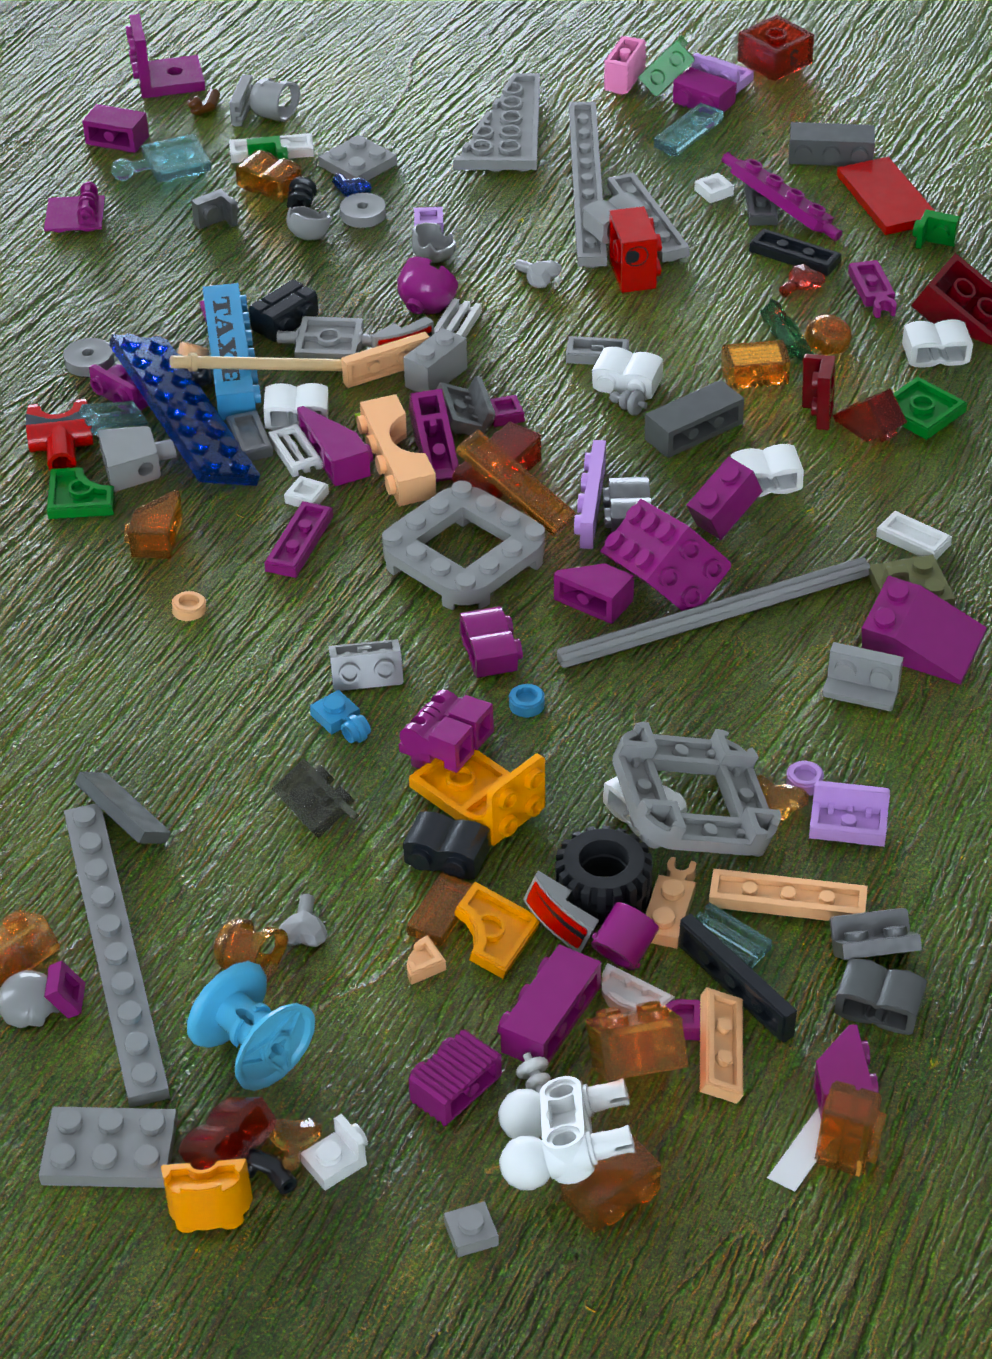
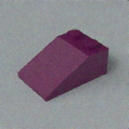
[862,575,987,685]

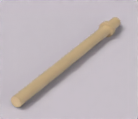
[170,353,342,372]

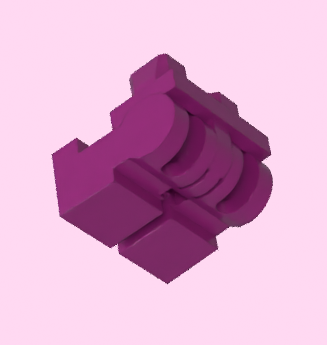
[399,690,494,773]

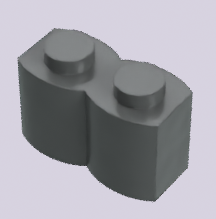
[834,959,927,1035]

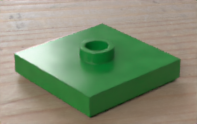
[877,376,967,440]

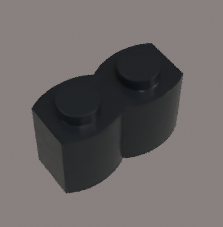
[403,811,491,880]

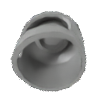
[249,78,300,122]

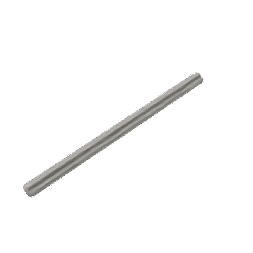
[557,557,870,668]

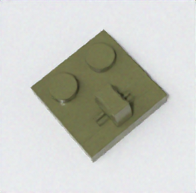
[868,555,956,607]

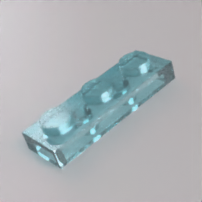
[654,103,723,156]

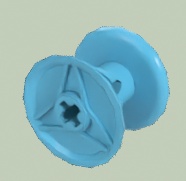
[187,961,315,1091]

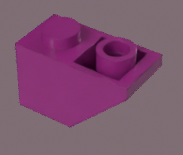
[813,1024,879,1120]

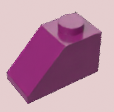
[554,563,634,624]

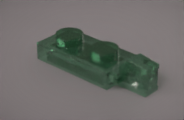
[760,298,814,361]

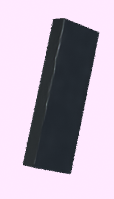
[749,229,841,277]

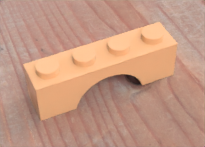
[356,394,436,507]

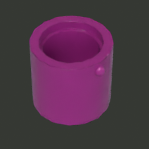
[591,902,659,970]

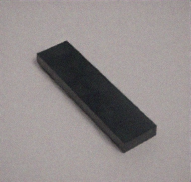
[679,913,797,1043]

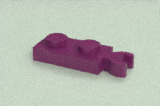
[848,260,897,318]

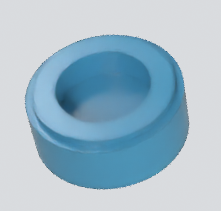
[509,684,545,718]

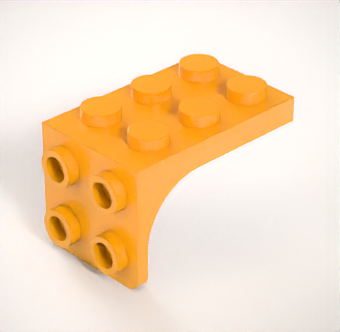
[409,750,546,846]

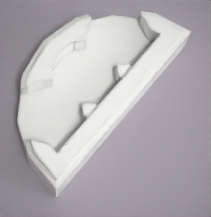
[602,963,675,1019]

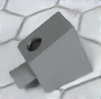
[98,426,176,492]

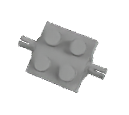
[277,316,372,359]

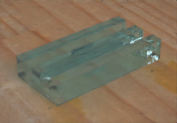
[78,401,148,435]
[695,902,772,969]

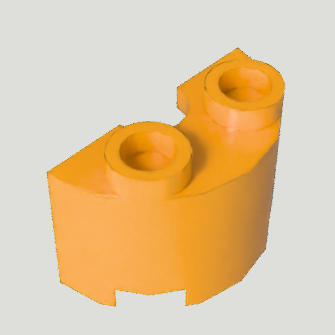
[161,1158,253,1233]

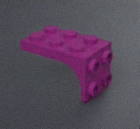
[600,498,731,611]

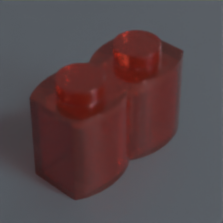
[178,1097,277,1170]

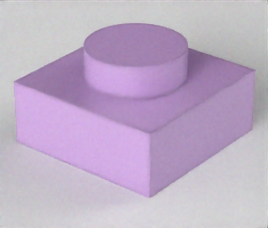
[414,207,444,233]

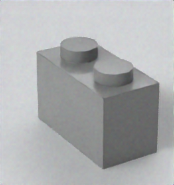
[403,327,468,392]

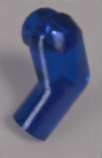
[332,173,372,197]

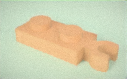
[646,857,696,949]

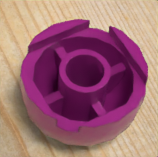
[397,256,458,315]

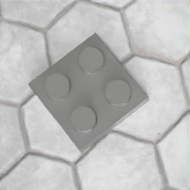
[318,135,397,186]

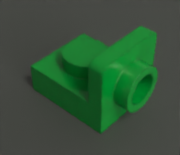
[246,136,289,174]
[912,209,960,249]

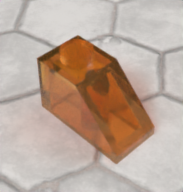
[124,491,183,559]

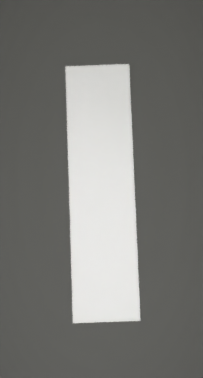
[767,1108,848,1192]

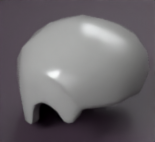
[286,206,332,240]
[412,223,456,263]
[0,970,60,1028]

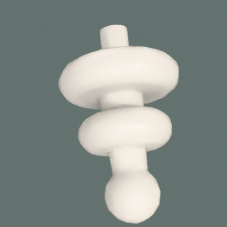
[516,1052,551,1093]

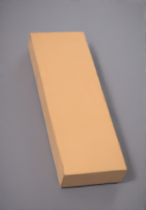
[341,332,429,388]
[700,987,743,1104]

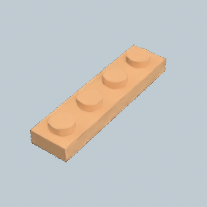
[709,868,868,921]

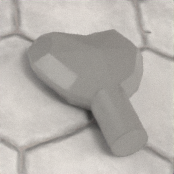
[514,259,562,288]
[277,894,327,947]

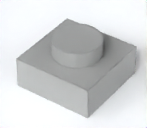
[444,1201,499,1257]

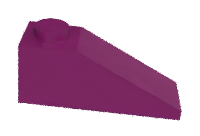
[408,388,461,482]
[297,406,373,487]

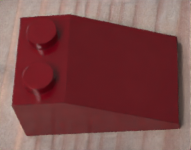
[911,253,992,345]

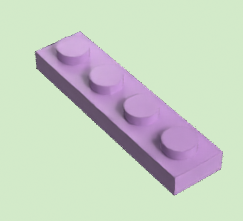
[574,440,606,549]

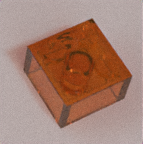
[586,1001,689,1081]

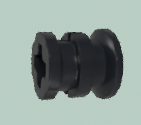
[287,177,317,209]

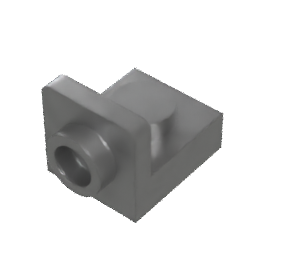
[191,189,239,229]

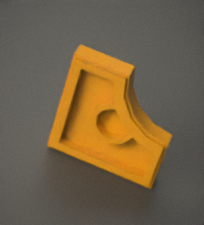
[454,882,541,979]

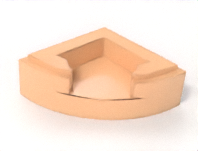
[407,935,446,985]

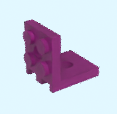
[125,14,206,99]

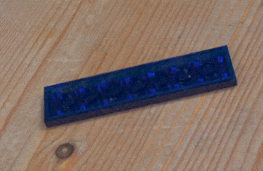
[109,333,261,486]

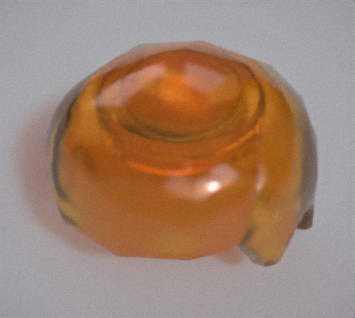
[802,314,853,355]

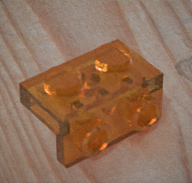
[0,911,60,987]

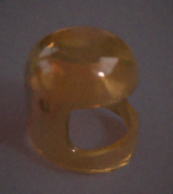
[214,918,288,979]

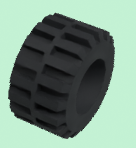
[555,826,652,928]

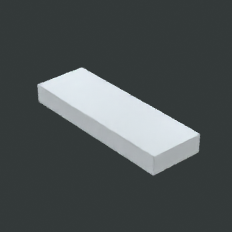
[229,133,314,163]

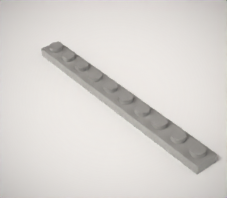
[569,102,607,268]
[63,803,170,1108]

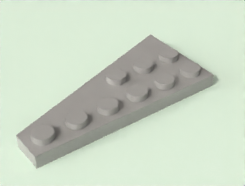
[453,73,540,172]

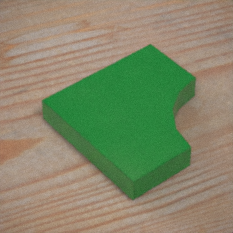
[47,467,115,519]

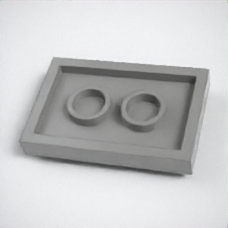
[39,1107,178,1188]

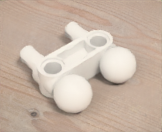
[498,1076,635,1190]

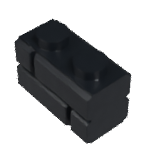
[249,279,319,342]

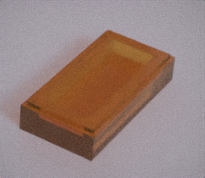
[407,873,473,947]

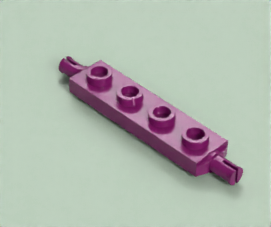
[721,152,843,241]

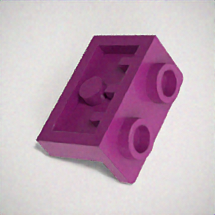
[89,364,162,414]

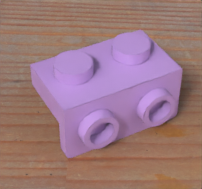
[691,53,754,94]
[809,780,890,847]

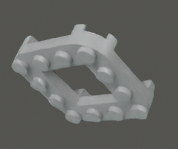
[382,481,545,610]
[612,722,781,857]

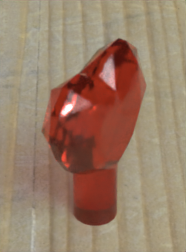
[779,264,825,297]

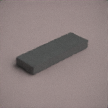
[743,169,778,226]
[75,771,171,844]

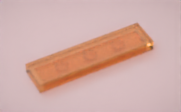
[455,429,576,537]

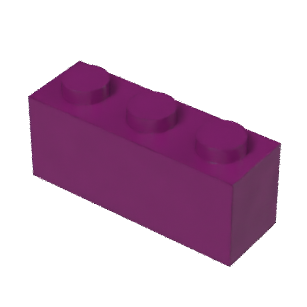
[498,944,601,1062]

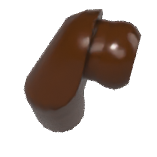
[187,89,220,116]

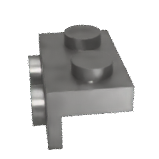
[437,376,495,438]

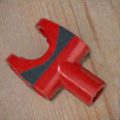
[26,398,94,470]

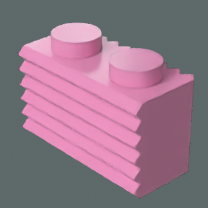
[604,36,647,95]

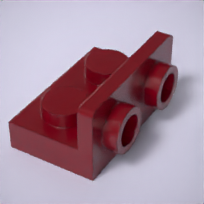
[802,354,836,430]

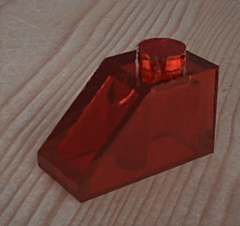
[832,388,907,442]

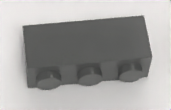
[788,122,875,166]
[645,380,744,458]

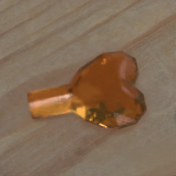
[757,774,809,822]
[267,1119,322,1170]

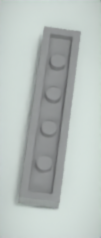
[608,172,689,263]

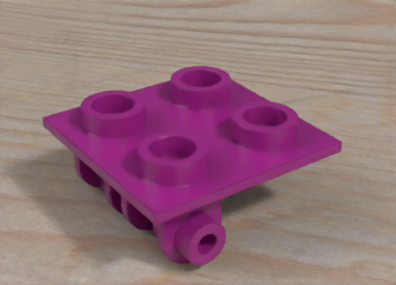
[44,181,105,233]

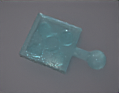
[111,134,211,182]

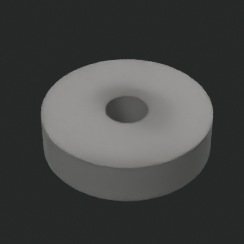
[340,193,386,228]
[63,338,114,377]

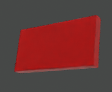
[837,157,935,235]

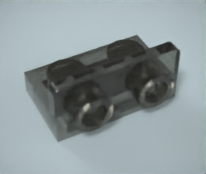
[272,758,359,839]

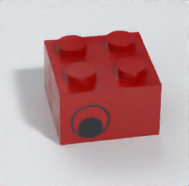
[609,206,662,293]

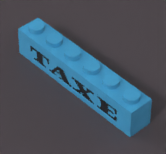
[203,283,261,420]

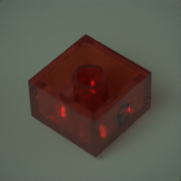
[737,15,814,81]

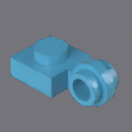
[310,690,371,743]

